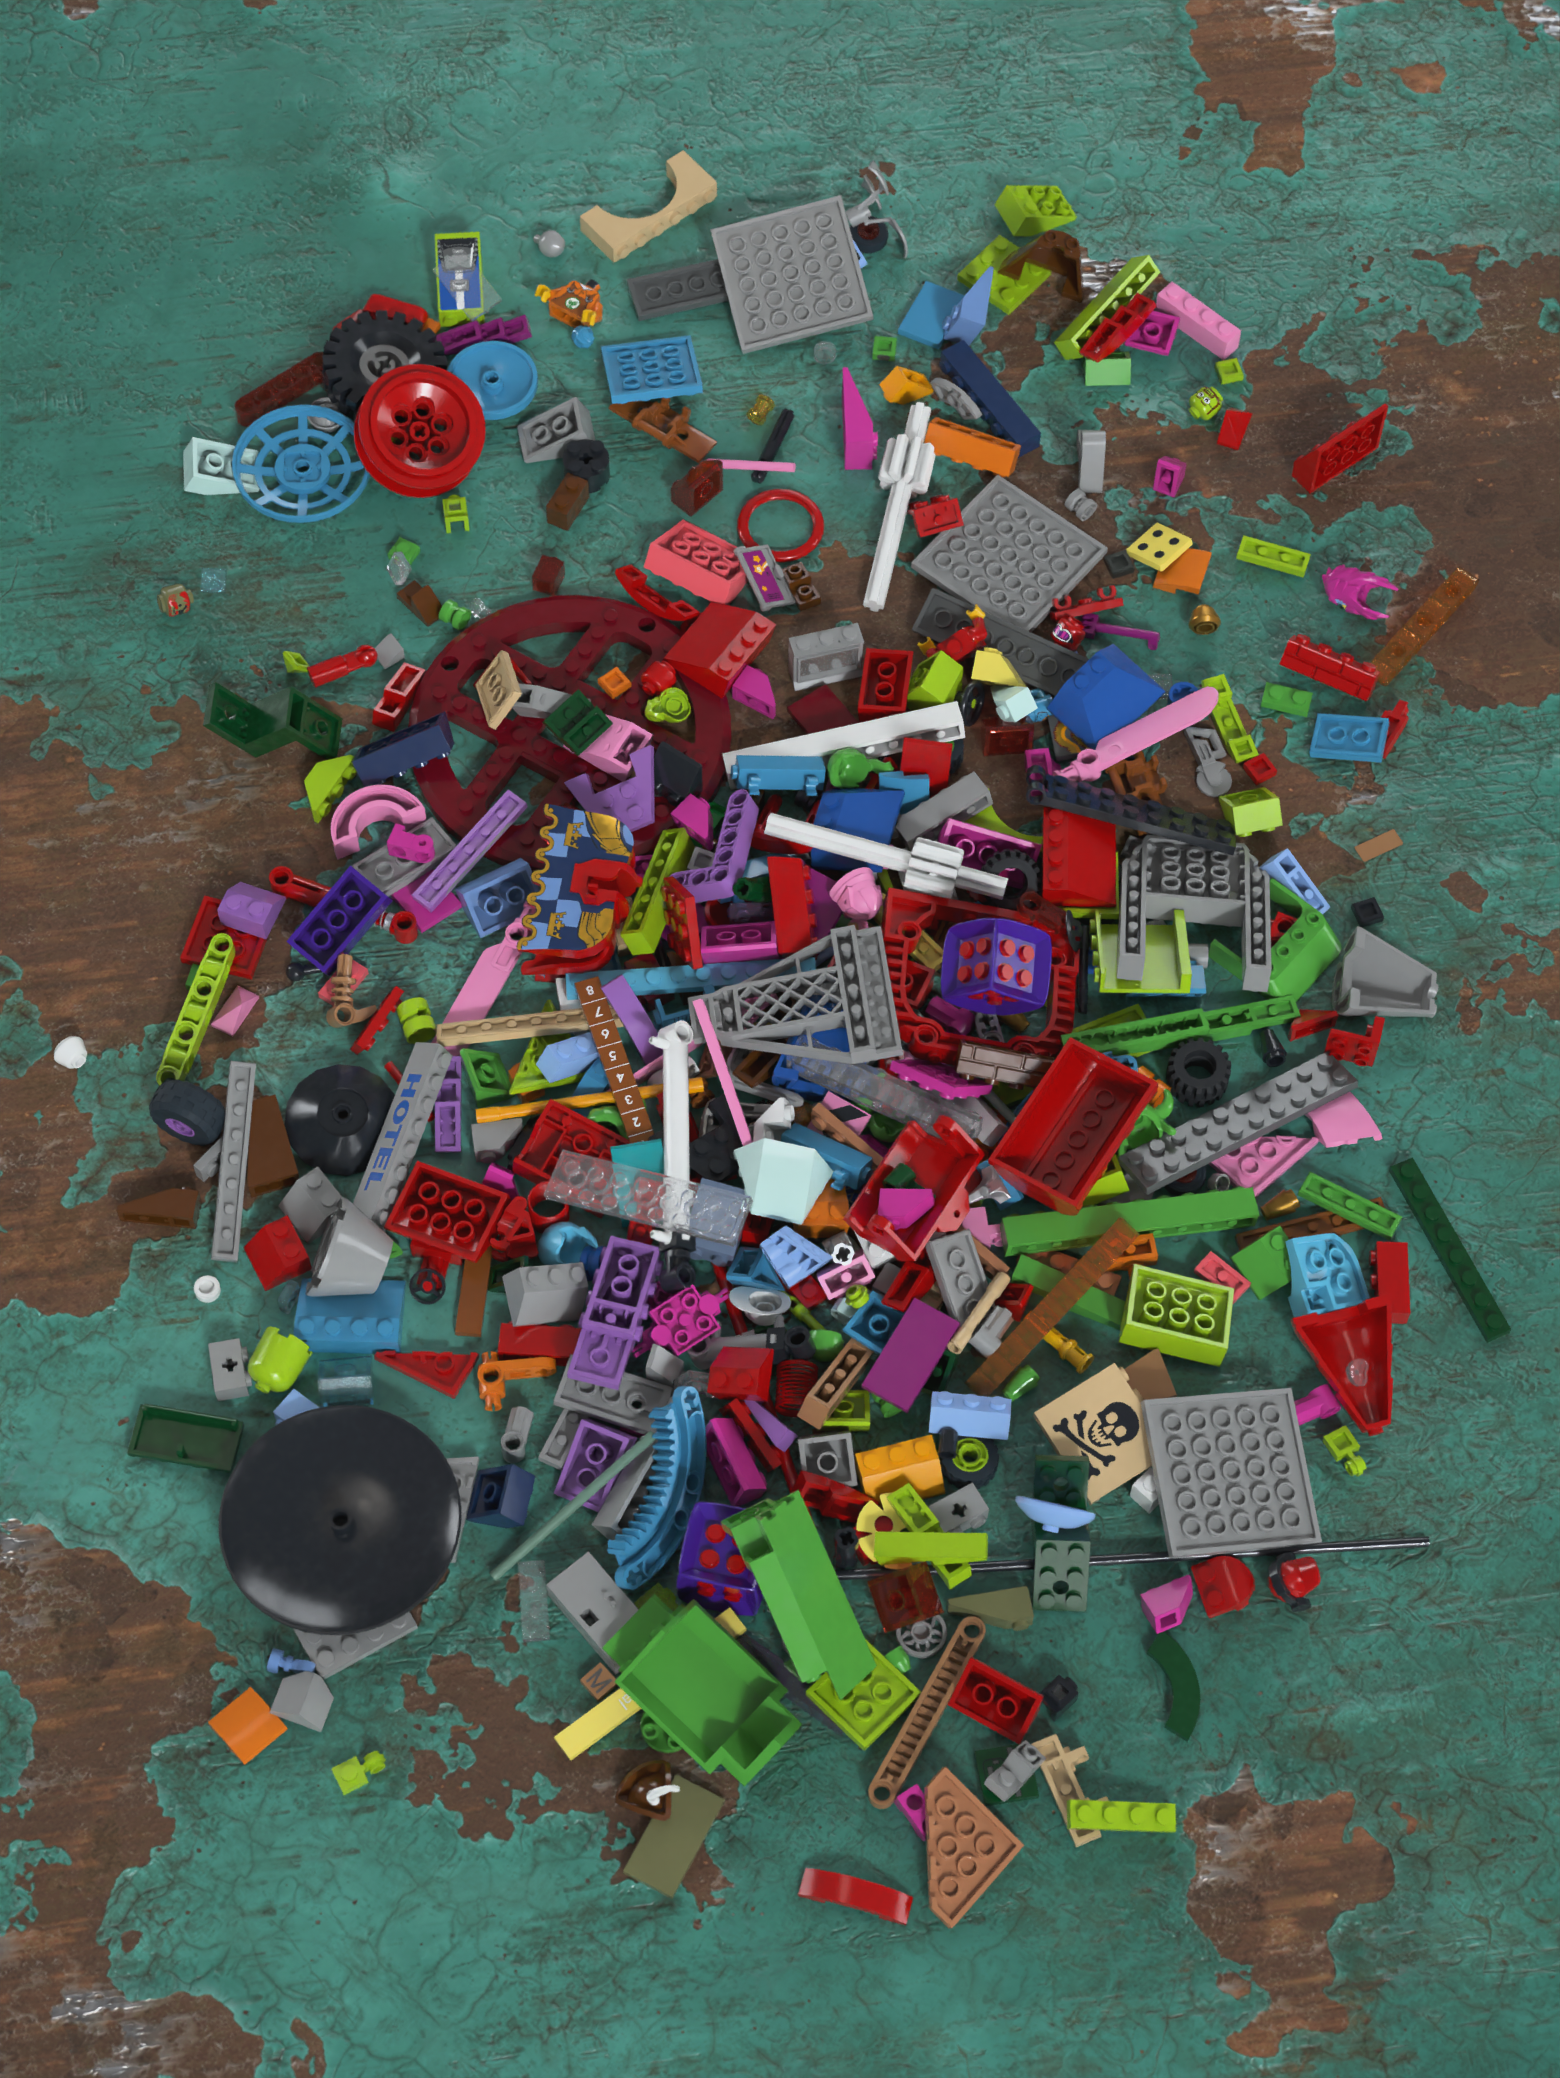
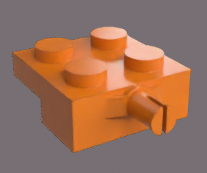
[1100,1233,1158,1278]

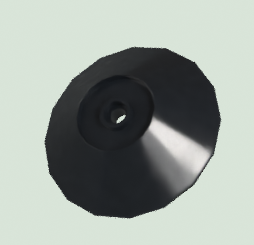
[284,1064,395,1176]

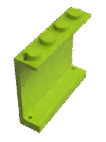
[1089,909,1192,993]

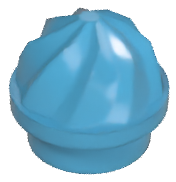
[571,325,595,348]

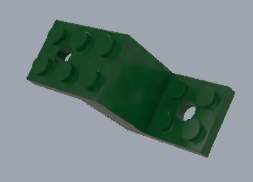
[203,682,343,760]
[1031,1455,1091,1612]

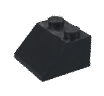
[654,741,703,807]

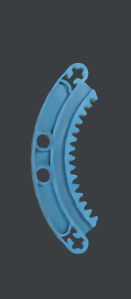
[607,1386,707,1590]

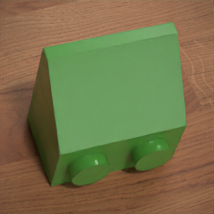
[1230,1226,1292,1300]

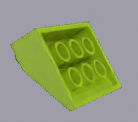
[1119,1264,1234,1367]

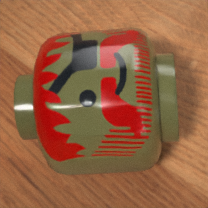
[157,583,194,617]

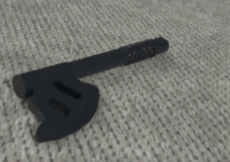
[1066,910,1089,1014]

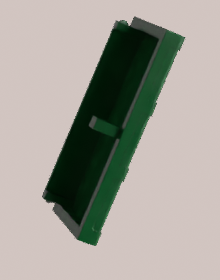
[127,1403,244,1474]

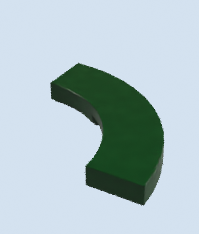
[1147,1631,1200,1742]

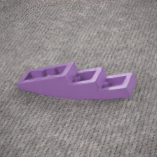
[435,1056,462,1153]

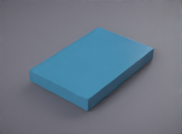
[898,281,965,350]
[1309,713,1389,763]

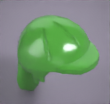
[827,748,894,789]

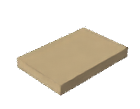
[476,650,522,730]

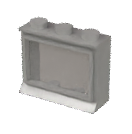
[788,623,864,691]

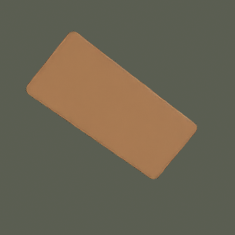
[1355,829,1403,862]

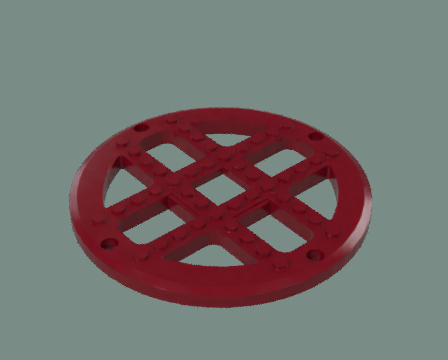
[408,595,732,872]

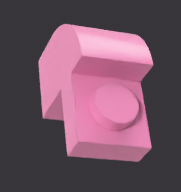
[961,1207,1003,1250]

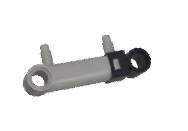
[687,1315,816,1370]

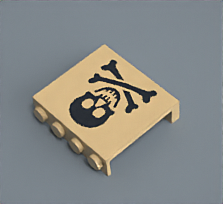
[1033,1363,1152,1506]

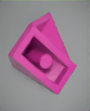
[482,1162,519,1200]

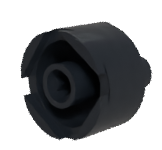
[563,440,610,494]

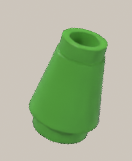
[1002,1364,1041,1402]

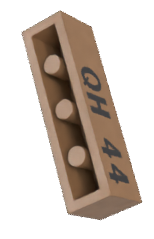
[797,1338,873,1430]

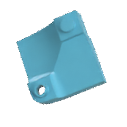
[1285,1233,1370,1318]

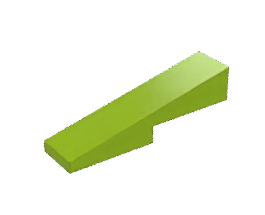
[887,1483,972,1590]
[874,1532,988,1565]

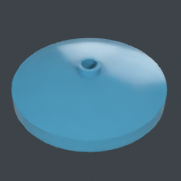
[447,341,538,420]

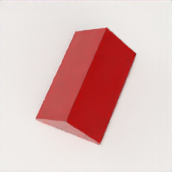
[947,1656,1044,1745]

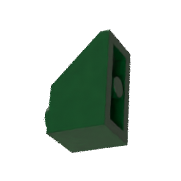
[920,1347,960,1396]

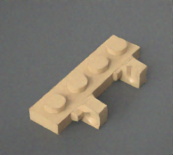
[1031,1734,1109,1847]

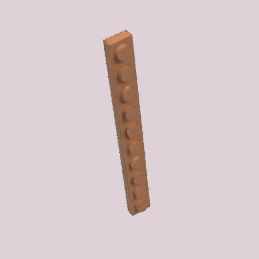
[810,1103,1010,1280]

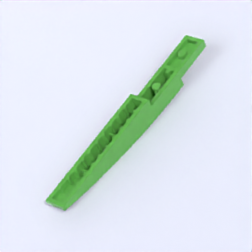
[1060,995,1301,1055]

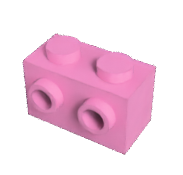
[816,1248,875,1300]

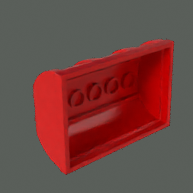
[988,1037,1159,1216]

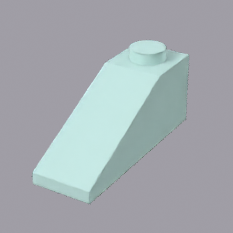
[990,685,1038,722]

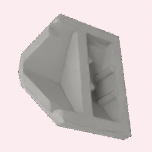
[270,1671,334,1732]

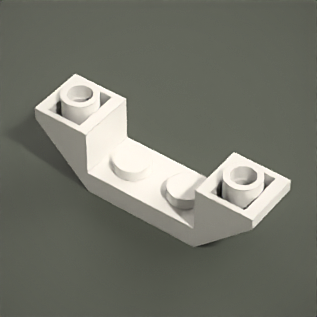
[753,1097,795,1142]

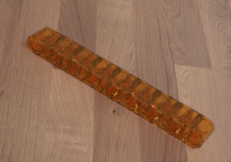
[965,1217,1140,1397]

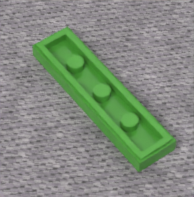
[1298,1172,1402,1240]

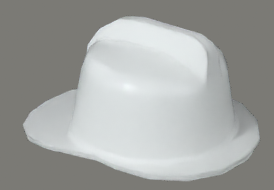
[729,1286,791,1326]

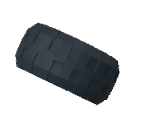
[149,1079,225,1146]

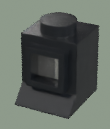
[1039,1674,1079,1722]

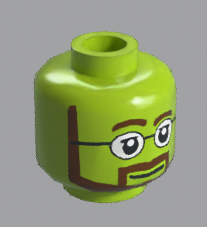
[1188,386,1223,420]

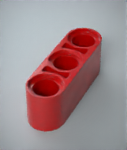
[362,294,429,326]

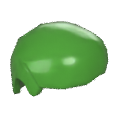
[869,1109,910,1143]
[809,1329,845,1363]

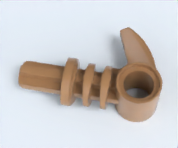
[326,954,377,1028]

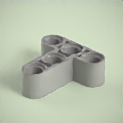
[1077,430,1106,493]

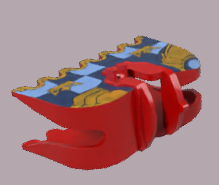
[516,804,643,975]

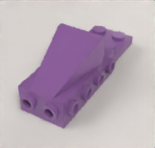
[567,1236,664,1390]

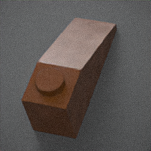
[116,1187,202,1229]

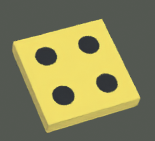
[1126,523,1193,572]

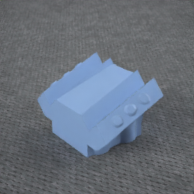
[759,1226,833,1289]

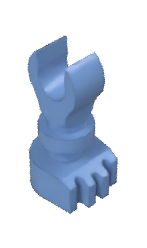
[267,1648,316,1674]

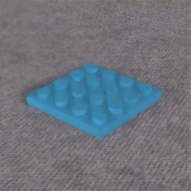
[601,335,703,404]

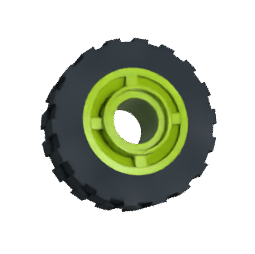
[940,1436,999,1489]

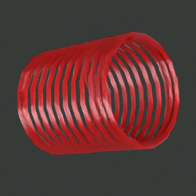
[527,1181,570,1233]
[775,1359,818,1417]

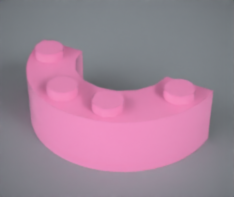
[331,785,426,860]

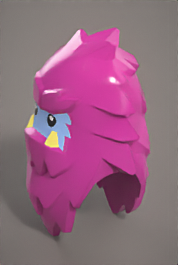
[1322,565,1399,620]

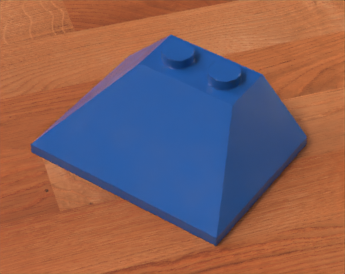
[1047,644,1165,750]
[811,787,905,873]

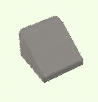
[375,633,405,669]

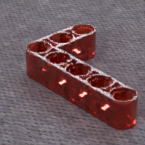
[235,352,328,427]

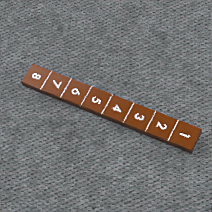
[574,976,654,1144]

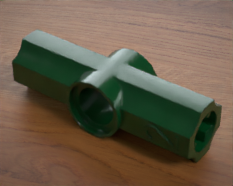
[733,877,772,905]

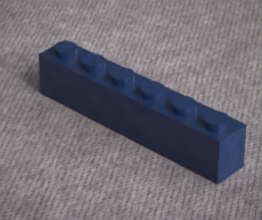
[939,340,1041,458]

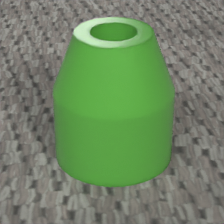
[884,1645,911,1674]

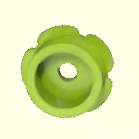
[845,1285,870,1309]

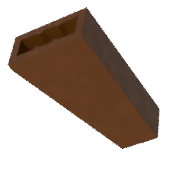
[247,1095,300,1198]

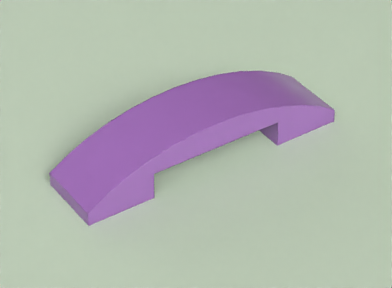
[600,974,663,1066]

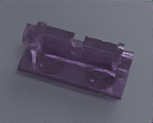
[726,902,775,925]

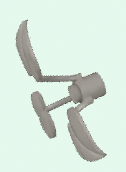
[845,160,908,259]

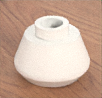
[54,1036,87,1069]

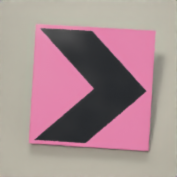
[807,1091,872,1139]

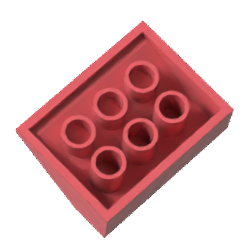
[644,520,749,605]

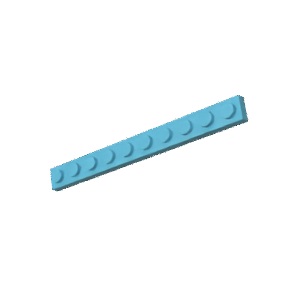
[566,957,816,1000]

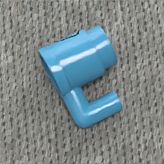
[1024,688,1053,723]

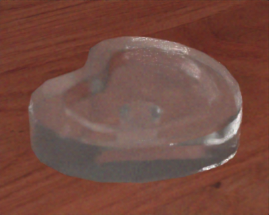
[469,598,492,619]
[1346,1359,1369,1387]

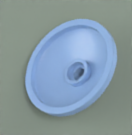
[1015,1495,1096,1533]

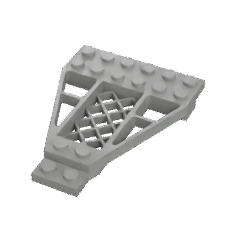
[688,925,903,1064]

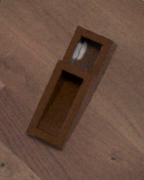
[732,1037,789,1088]

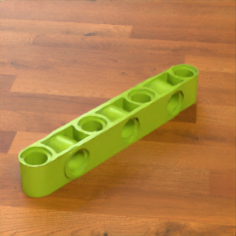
[156,933,236,1086]

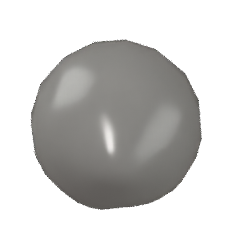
[534,230,565,258]

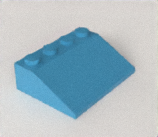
[293,1278,406,1354]

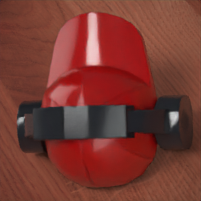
[1268,1552,1321,1612]

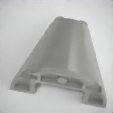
[1332,926,1438,1018]

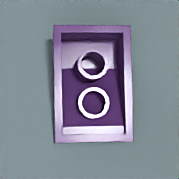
[554,1418,638,1512]

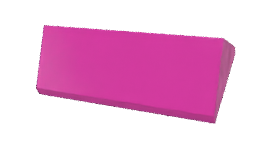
[937,818,1042,889]

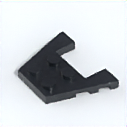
[648,1094,743,1183]

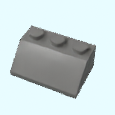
[502,1262,588,1327]

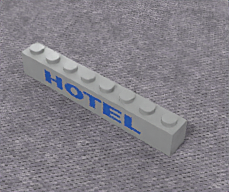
[353,1042,453,1232]

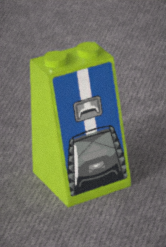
[435,232,485,327]

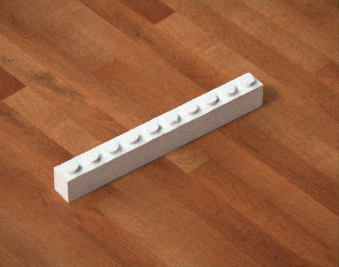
[722,701,965,790]

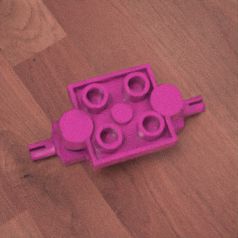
[631,1284,730,1358]

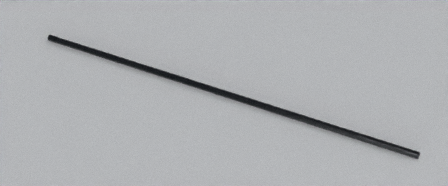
[835,1536,1430,1581]

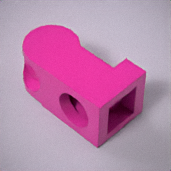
[387,824,435,863]
[894,1784,926,1842]

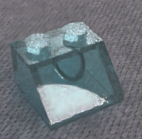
[318,1355,374,1407]

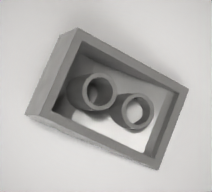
[517,397,595,463]

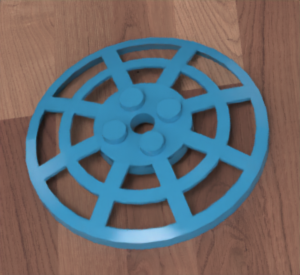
[232,405,370,523]

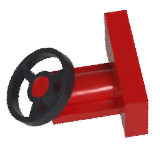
[409,1240,464,1304]

